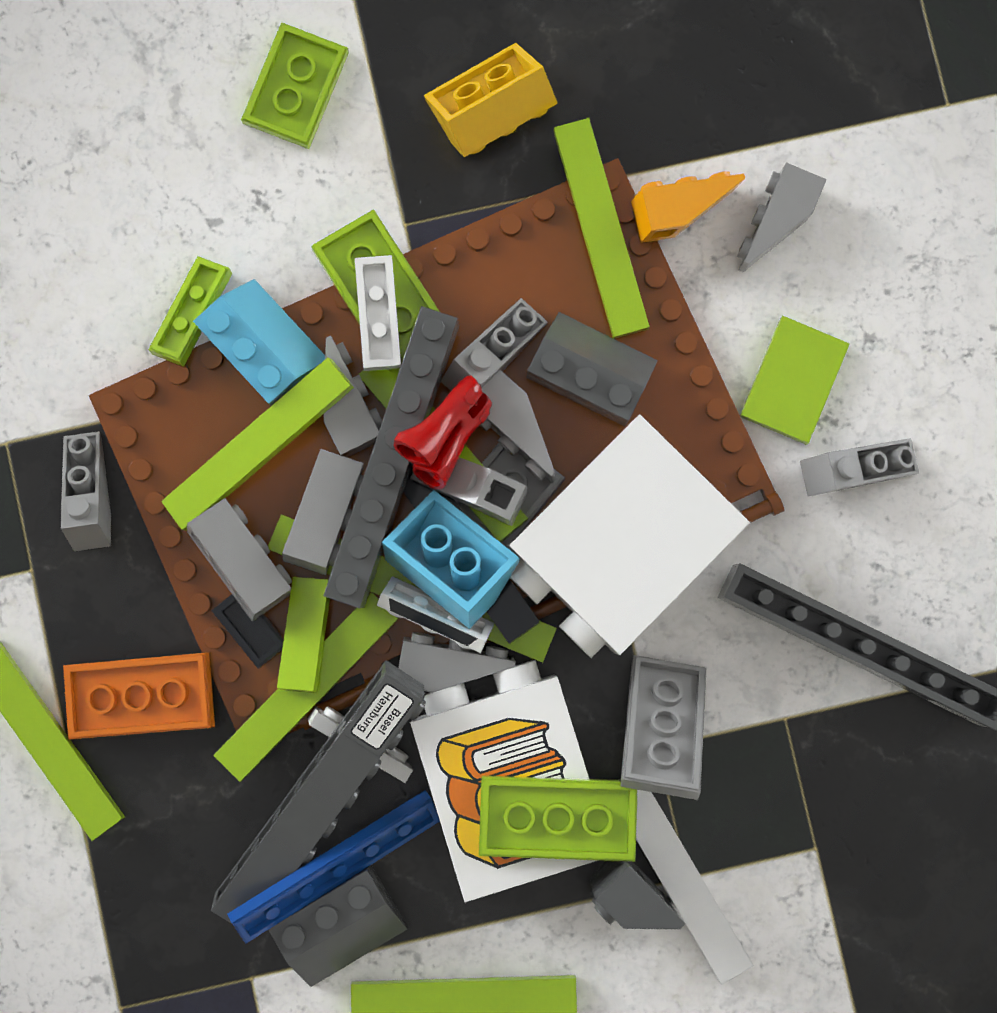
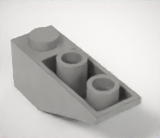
[737,162,827,272]
[441,298,548,391]
[324,335,382,458]
[479,369,556,484]
[61,431,111,551]
[800,438,919,496]
[410,457,528,526]
[398,632,516,693]

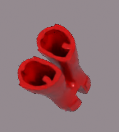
[393,375,492,490]

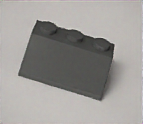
[526,312,658,427]
[588,861,686,929]
[268,865,408,987]

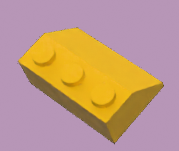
[424,43,558,157]

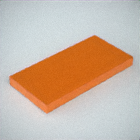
[63,652,215,740]

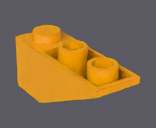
[631,171,745,243]

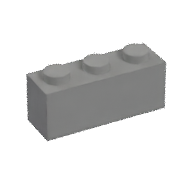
[282,449,364,575]
[187,498,292,621]

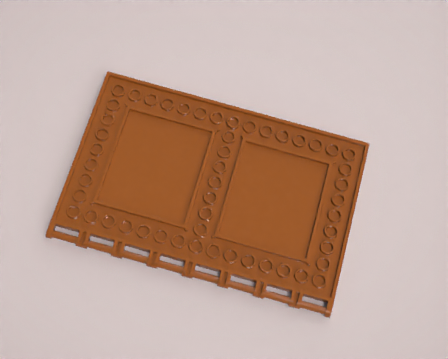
[88,158,785,735]

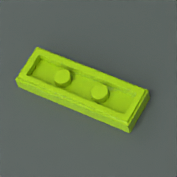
[148,256,232,367]
[277,577,330,693]

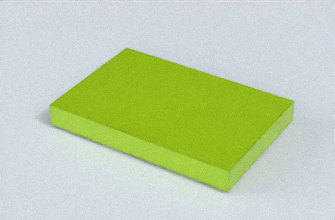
[241,22,349,149]
[740,316,850,445]

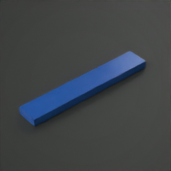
[227,790,440,944]

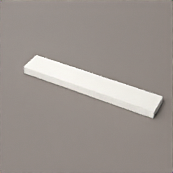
[619,779,754,985]

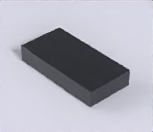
[212,594,284,669]

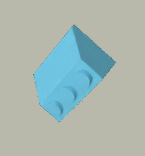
[193,279,325,406]
[382,490,520,629]

